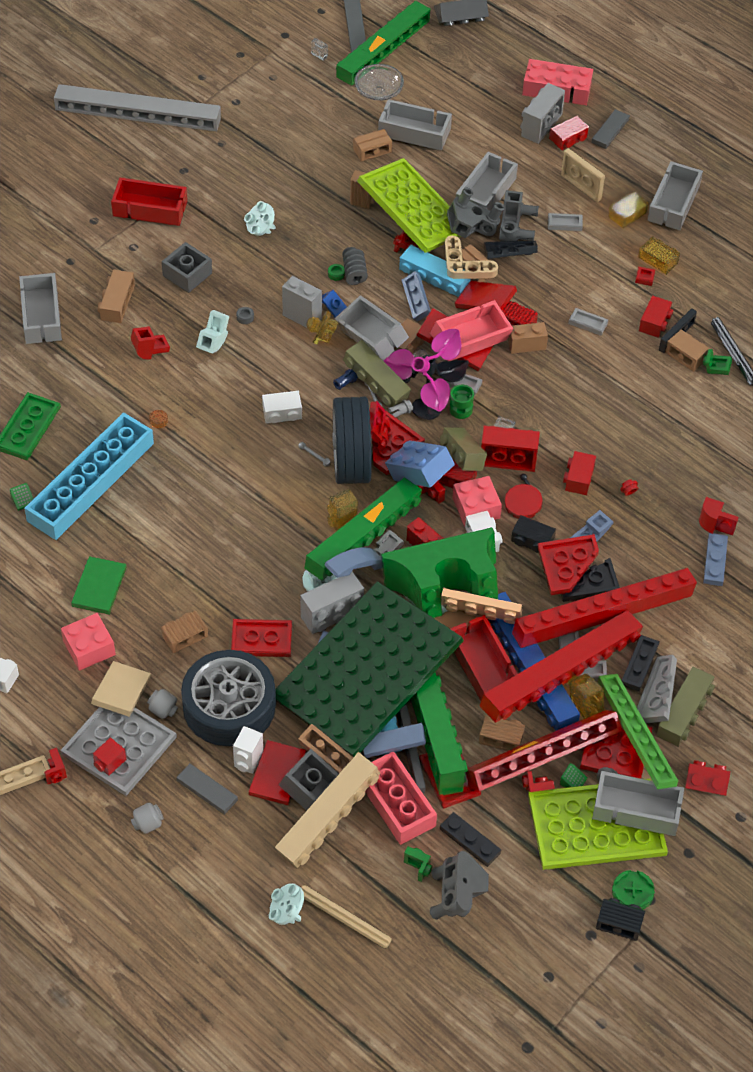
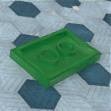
[71,556,127,614]

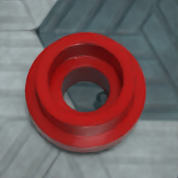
[620,479,639,496]

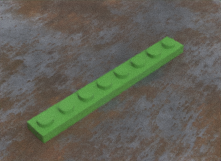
[598,674,678,789]

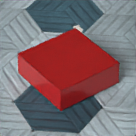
[635,266,655,286]

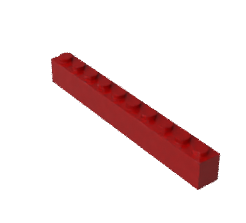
[512,568,697,648]
[479,610,643,723]

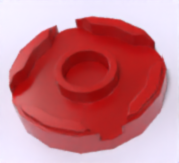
[505,484,543,519]

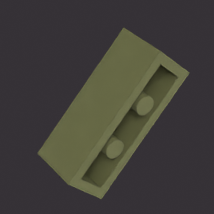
[440,427,487,471]

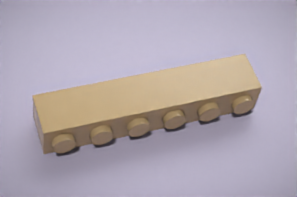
[275,752,380,868]

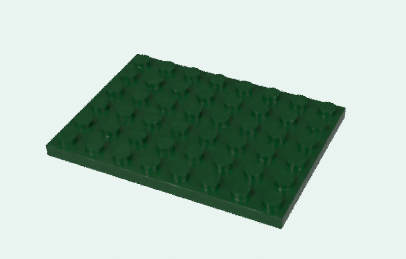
[275,581,464,758]

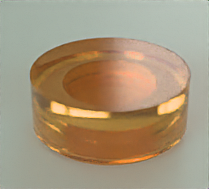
[149,410,168,428]

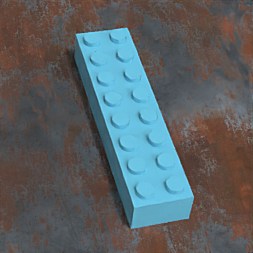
[24,412,154,540]

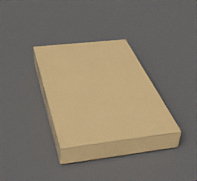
[561,148,605,202]
[91,661,151,717]

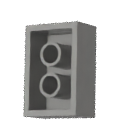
[520,83,565,144]
[300,572,364,634]

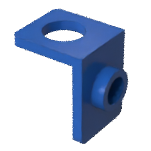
[322,290,347,318]

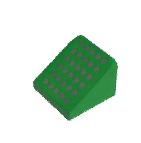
[10,483,34,511]
[560,763,588,788]

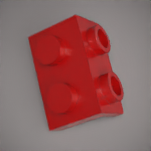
[685,760,731,796]

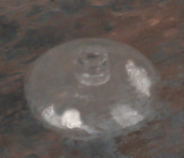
[355,64,404,101]

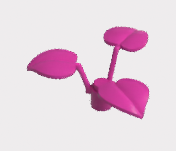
[384,329,462,411]

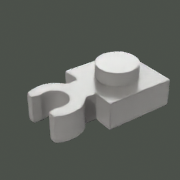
[373,529,404,556]

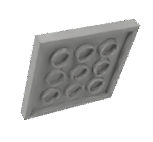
[60,707,177,796]

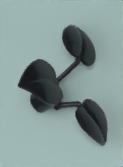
[403,355,469,420]

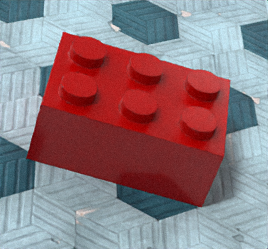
[481,426,540,472]

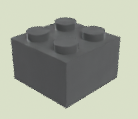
[162,242,212,293]
[278,749,339,811]

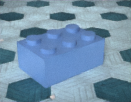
[385,440,455,487]

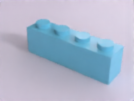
[399,245,470,297]

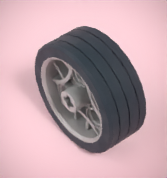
[332,397,371,484]
[181,650,276,747]

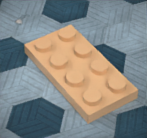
[442,588,522,624]

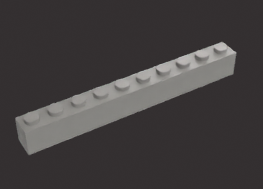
[54,84,221,132]

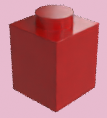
[93,737,127,775]

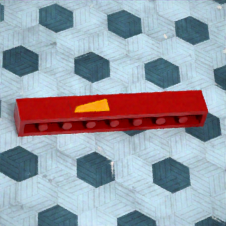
[465,710,623,791]

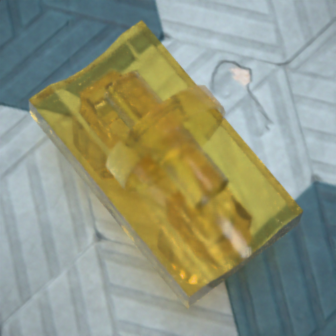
[306,311,338,344]

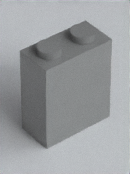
[282,276,322,330]

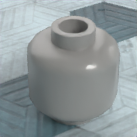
[147,689,178,719]
[131,802,164,834]

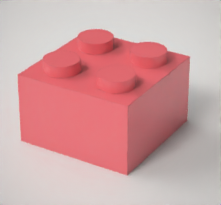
[452,476,502,527]
[61,613,116,671]

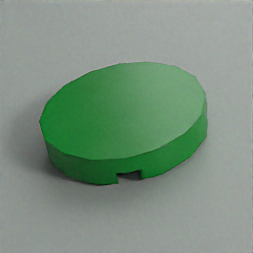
[612,870,655,910]

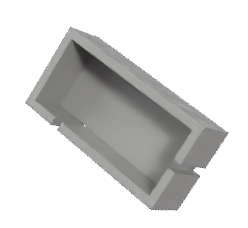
[378,99,452,151]
[456,152,518,211]
[647,161,703,230]
[19,273,62,344]
[335,295,409,361]
[592,771,684,836]

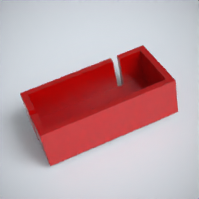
[111,177,188,226]
[450,615,518,701]

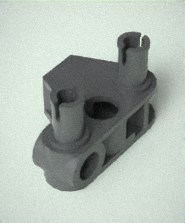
[447,187,505,238]
[499,190,539,241]
[430,851,489,920]

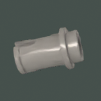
[388,400,413,417]

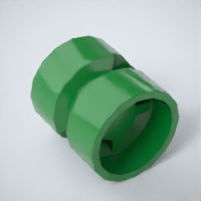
[449,384,474,419]

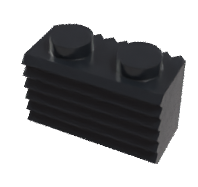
[511,515,556,553]
[596,898,645,941]

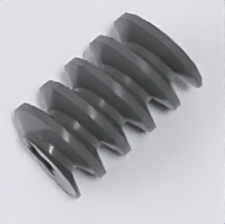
[342,247,368,285]

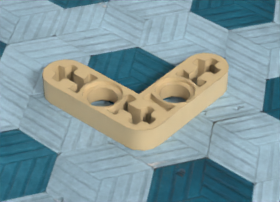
[445,235,498,279]

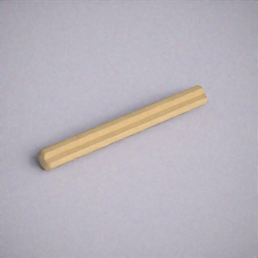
[301,885,392,948]

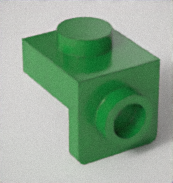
[703,349,732,375]
[404,846,433,882]

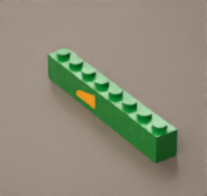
[336,0,431,86]
[304,477,422,581]

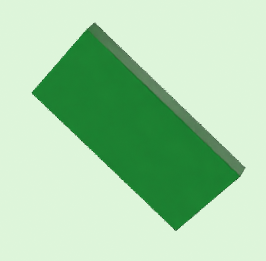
[0,392,61,460]

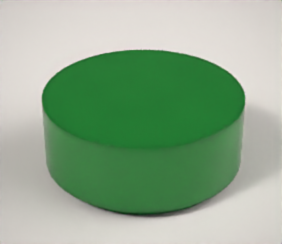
[328,264,345,281]

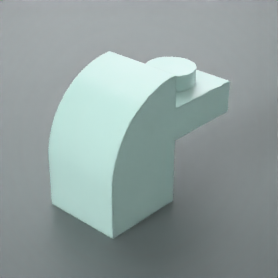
[196,310,229,353]

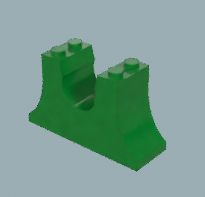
[381,527,498,618]

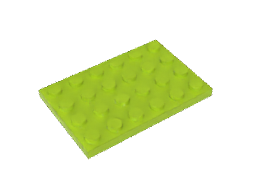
[357,158,461,253]
[528,779,668,870]

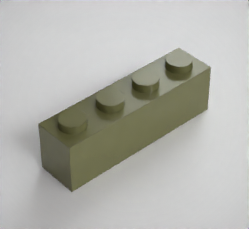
[343,340,411,407]
[657,666,715,747]

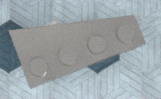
[637,655,677,723]

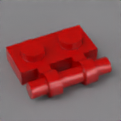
[369,401,390,450]

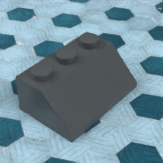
[434,0,489,26]

